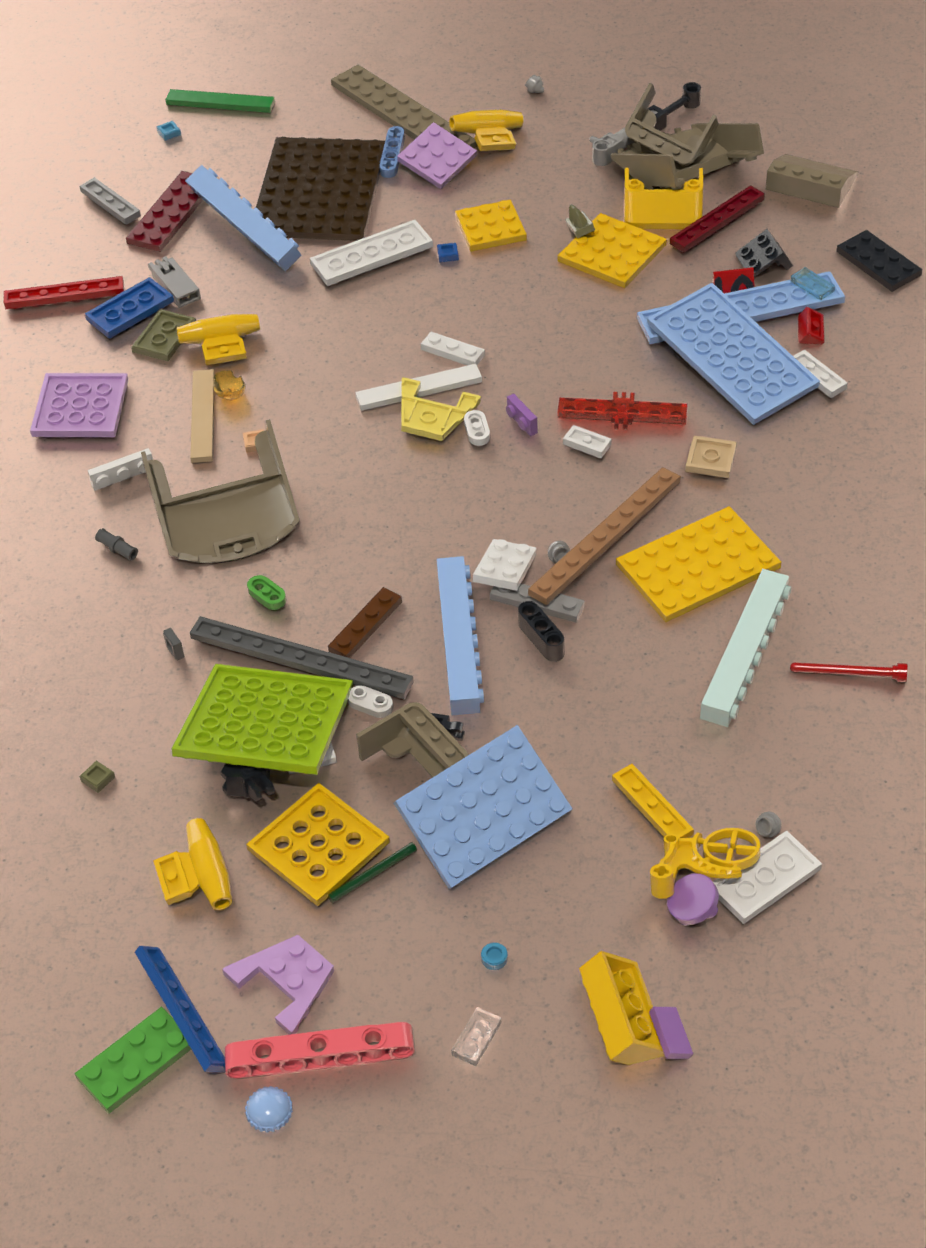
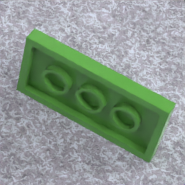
[74,1006,191,1114]

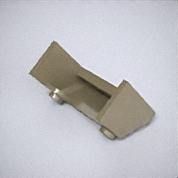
[625,83,719,166]
[356,702,469,777]

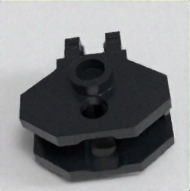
[221,763,276,802]

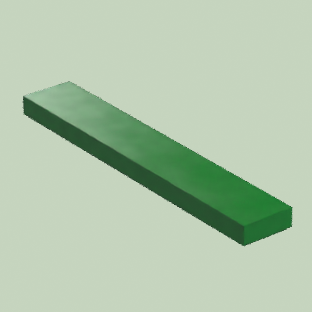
[165,89,275,113]

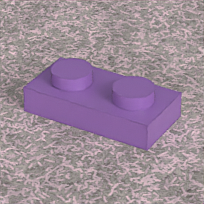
[506,393,538,436]

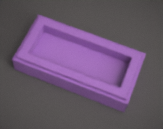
[649,1006,693,1059]

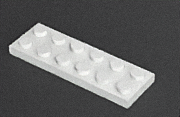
[310,220,433,286]

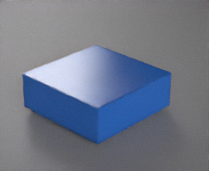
[437,243,459,263]

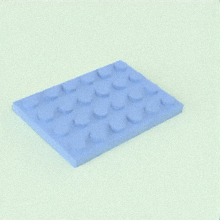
[394,725,573,889]

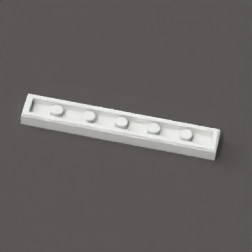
[355,364,482,411]

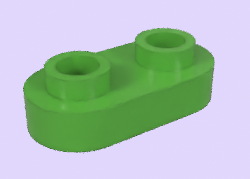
[247,575,286,610]

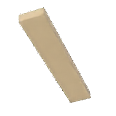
[190,369,214,463]

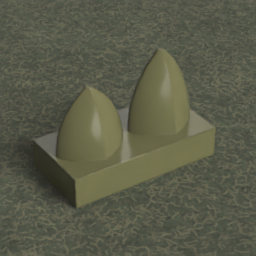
[565,204,595,238]

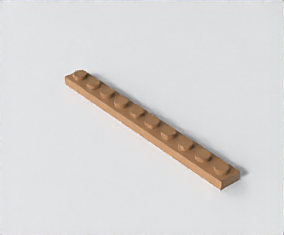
[528,467,681,605]

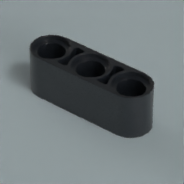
[518,601,565,662]

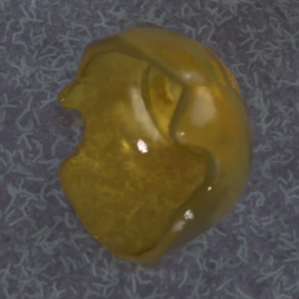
[213,370,246,400]

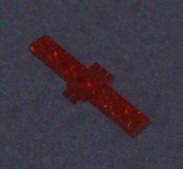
[558,392,688,430]

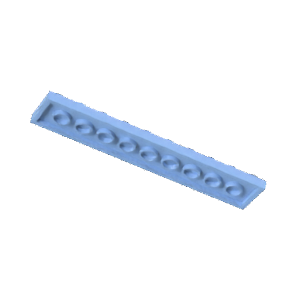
[637,271,845,344]

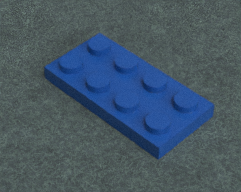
[85,277,174,339]

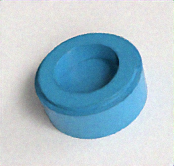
[481,943,508,970]

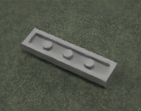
[80,177,141,225]
[490,584,585,623]

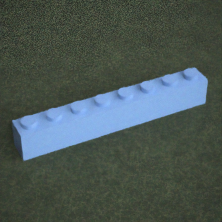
[185,165,302,272]
[437,556,484,716]

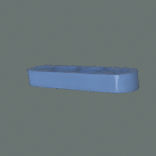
[380,126,405,178]

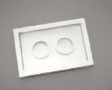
[473,539,537,591]

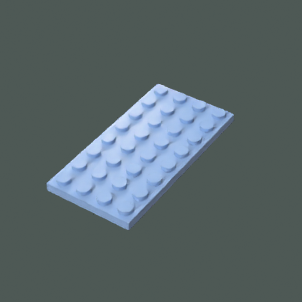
[647,283,820,425]

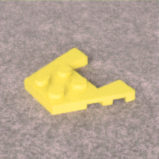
[401,377,481,441]

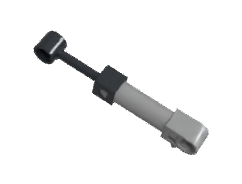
[589,82,701,166]

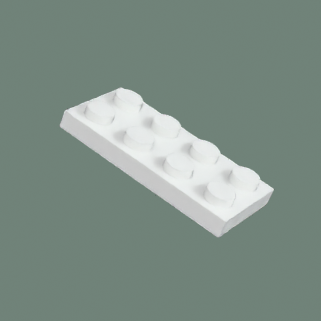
[713,830,822,924]

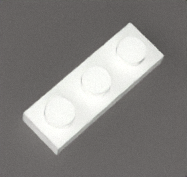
[421,332,485,365]
[793,350,848,398]
[88,448,153,491]

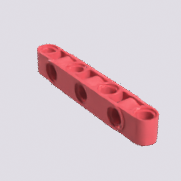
[225,1022,415,1078]

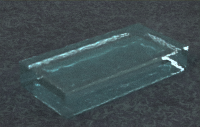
[791,267,835,300]

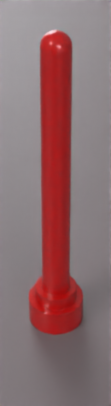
[790,662,908,683]

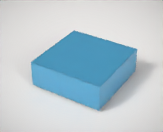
[156,121,181,141]

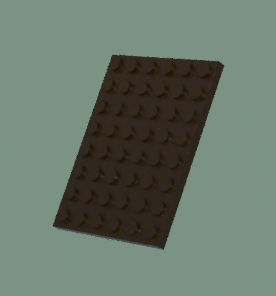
[256,136,385,241]

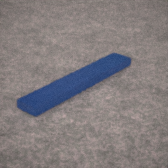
[135,946,225,1073]

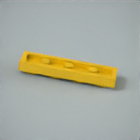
[612,763,694,838]

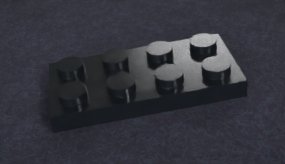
[836,230,923,292]

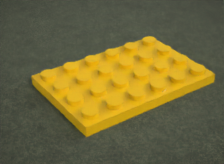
[616,506,782,623]

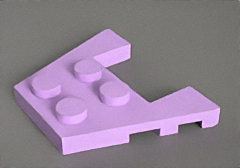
[222,935,334,1035]

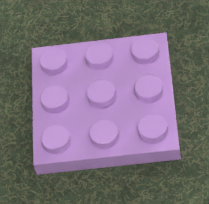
[397,122,477,189]

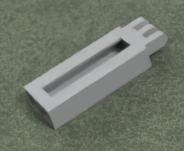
[148,256,201,308]

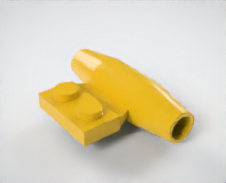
[449,109,524,151]
[176,314,260,365]
[153,818,232,910]

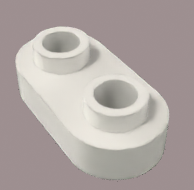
[464,410,490,446]
[348,686,393,718]

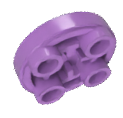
[667,874,719,926]

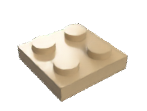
[685,436,737,478]

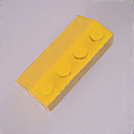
[579,951,665,1065]

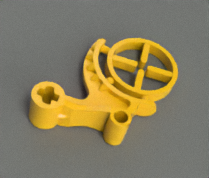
[650,828,761,899]

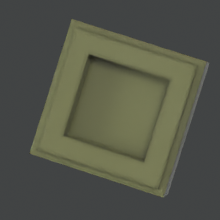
[79,761,115,793]

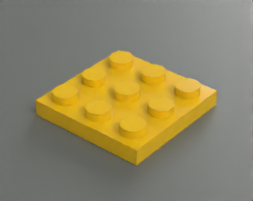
[455,199,527,252]

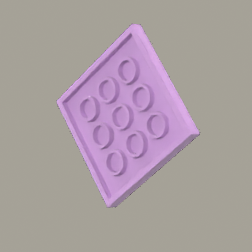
[30,373,129,437]

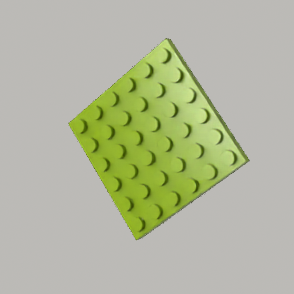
[171,664,353,775]

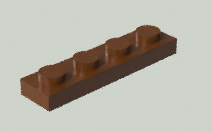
[328,587,402,658]

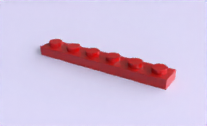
[3,276,124,310]

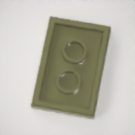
[131,309,196,361]

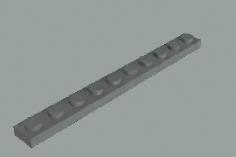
[190,616,414,699]

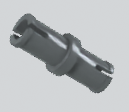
[95,528,138,561]

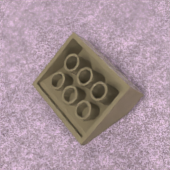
[766,154,858,208]

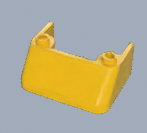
[624,168,703,229]

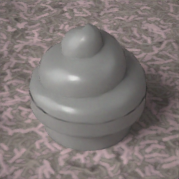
[525,75,544,94]
[548,541,570,563]
[756,812,781,838]

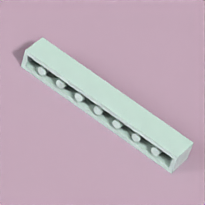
[700,569,792,727]

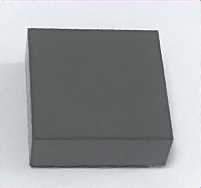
[163,627,185,661]

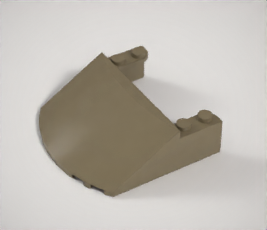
[611,123,764,189]
[141,419,300,563]

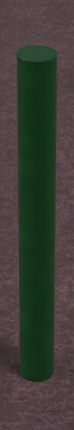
[328,842,417,903]

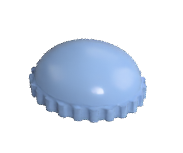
[245,1086,293,1133]

